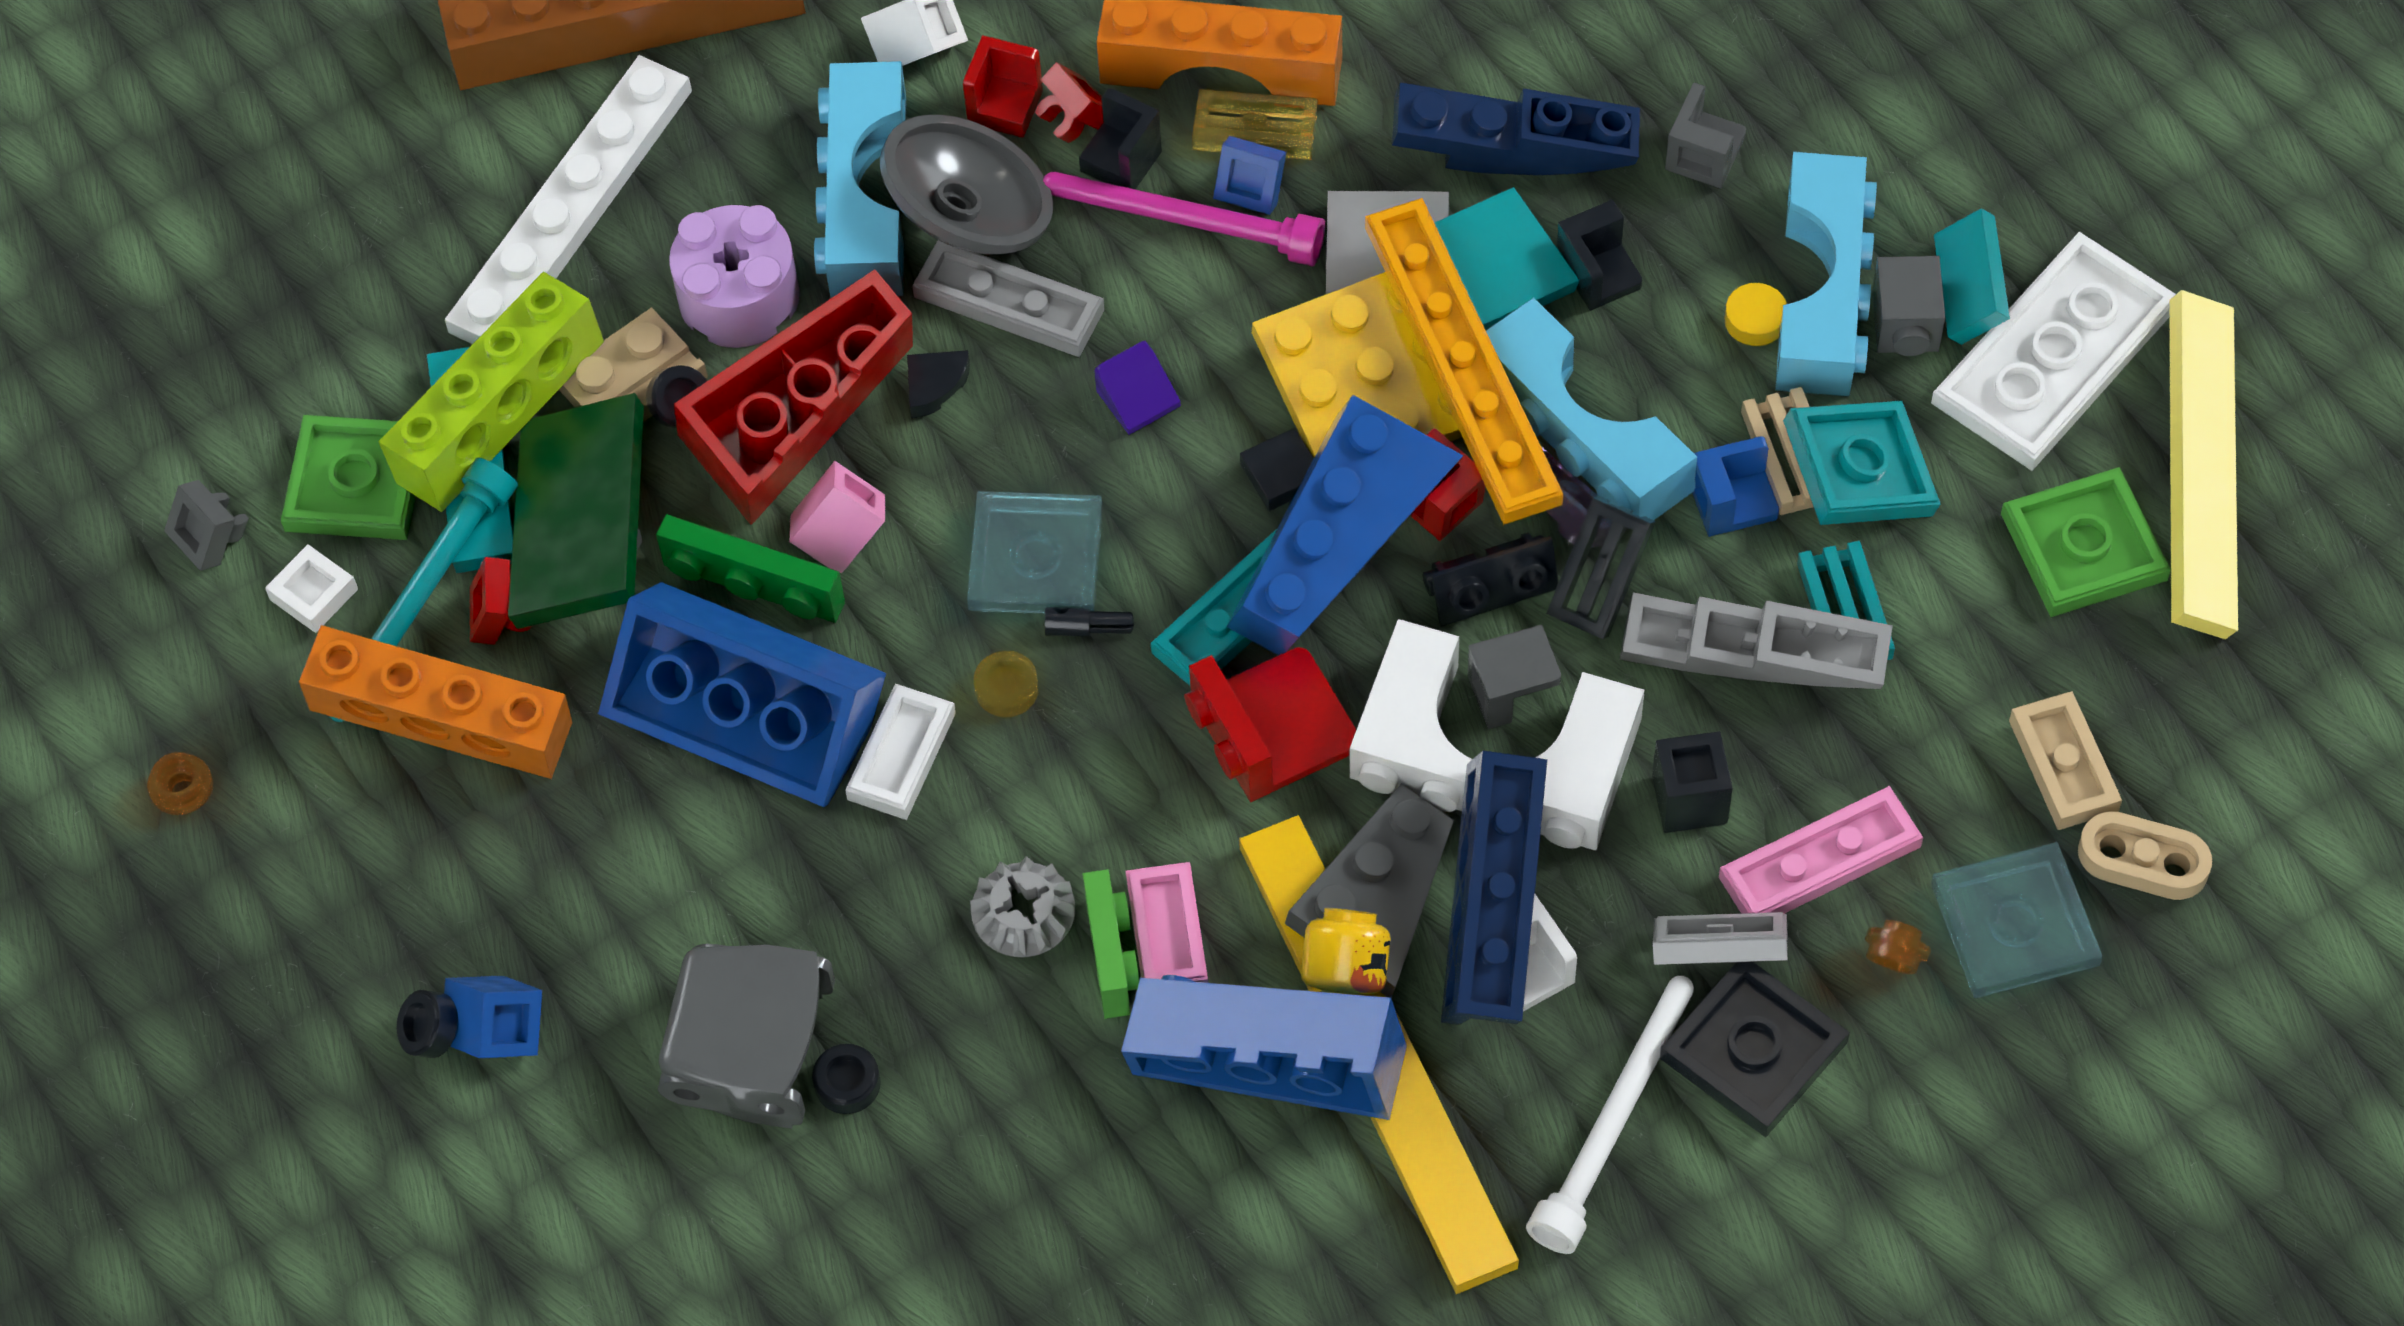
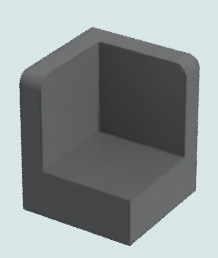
[1665,82,1746,189]
[1468,625,1561,729]

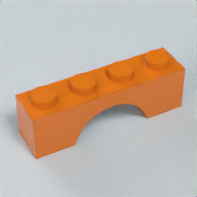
[1097,0,1342,106]

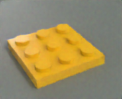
[1251,272,1462,458]

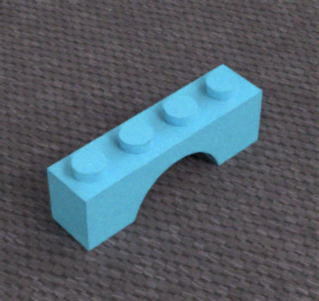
[814,61,906,298]
[1775,152,1877,396]
[1486,298,1697,520]

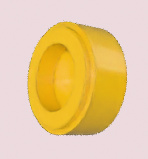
[1725,283,1787,346]

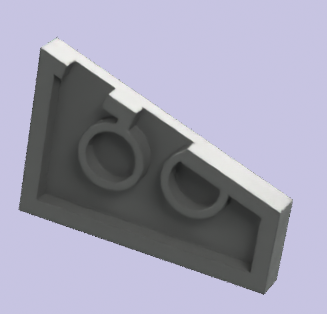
[1285,783,1454,998]

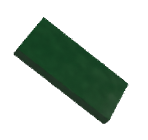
[508,393,644,629]

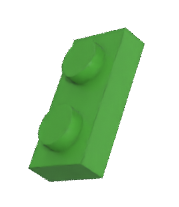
[1083,869,1139,1019]

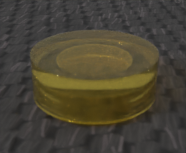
[974,651,1039,717]

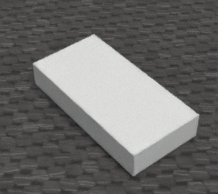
[845,684,956,820]

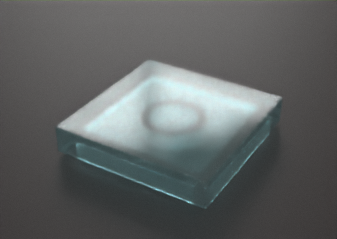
[967,491,1103,613]
[1931,842,2103,999]

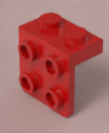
[1184,647,1356,803]

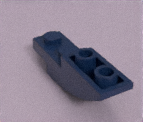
[1392,82,1640,175]

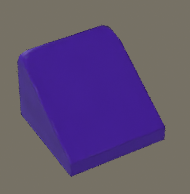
[1094,341,1181,435]

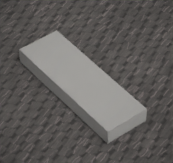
[912,240,1105,357]

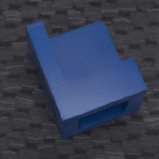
[1692,436,1779,537]
[444,976,542,1058]

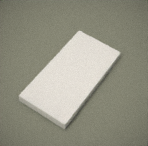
[1931,232,2176,471]

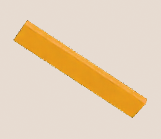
[1365,198,1563,525]

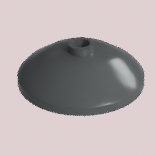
[880,115,1053,254]

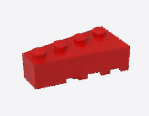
[674,269,913,525]

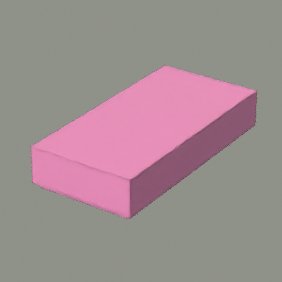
[1126,862,1208,983]

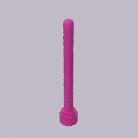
[1043,172,1325,266]

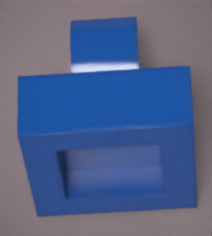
[1213,136,1286,215]

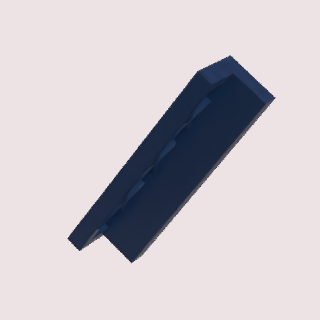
[1441,750,1548,1025]

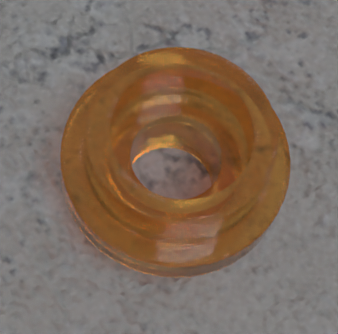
[147,752,213,815]
[1865,920,1931,974]

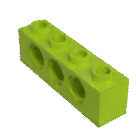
[378,271,604,512]

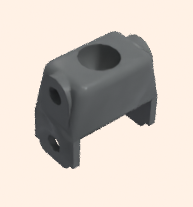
[658,944,835,1129]

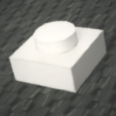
[265,544,358,633]

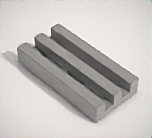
[1653,912,1788,965]

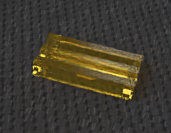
[1192,89,1318,160]

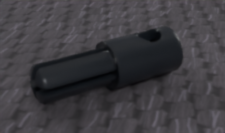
[1045,607,1134,636]

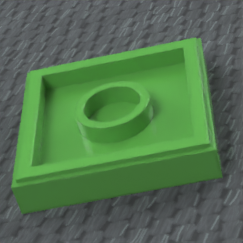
[281,415,416,540]
[2001,467,2171,617]

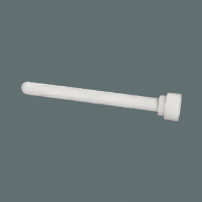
[1526,976,1694,1254]

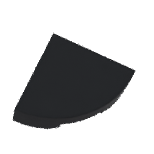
[907,350,970,418]

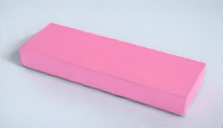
[1719,786,1923,914]

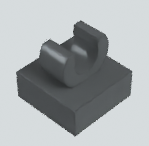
[164,480,249,571]

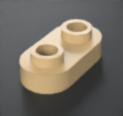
[2078,811,2212,900]

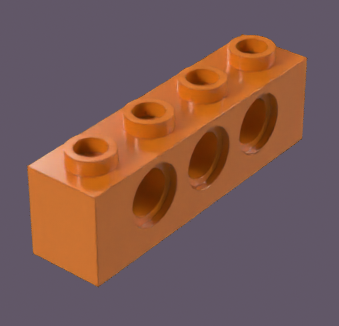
[299,625,572,779]

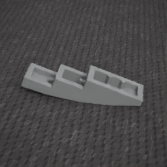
[1619,593,1893,689]

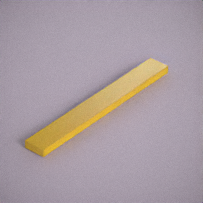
[1239,815,1519,1295]

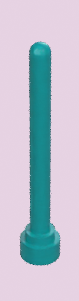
[329,458,518,722]

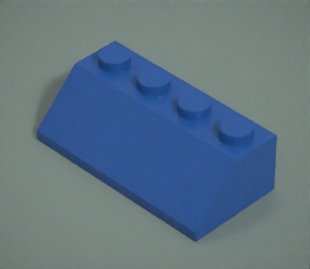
[598,582,886,807]

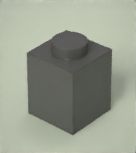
[1872,256,1945,356]

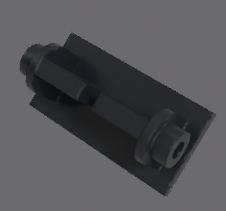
[1422,532,1559,627]

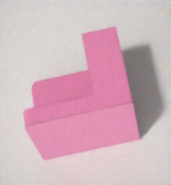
[789,461,885,573]

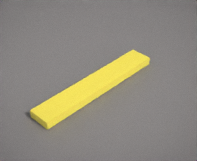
[2169,290,2238,639]

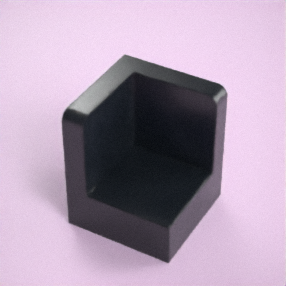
[1079,88,1162,190]
[1557,199,1642,311]
[1652,731,1733,833]

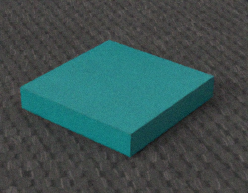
[1435,187,1580,330]
[1783,401,1941,525]

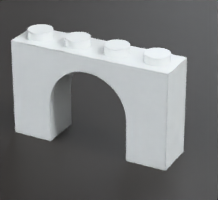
[1350,619,1644,851]

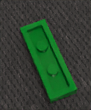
[656,514,845,623]

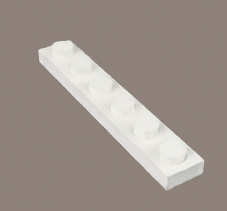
[445,55,692,344]

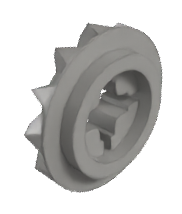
[970,856,1075,957]

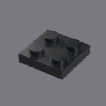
[1660,961,1850,1138]

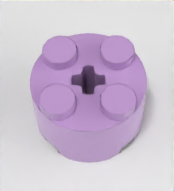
[670,205,799,348]

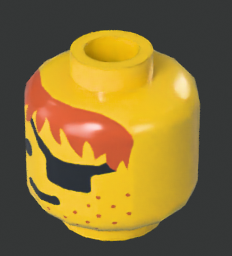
[1301,908,1391,995]

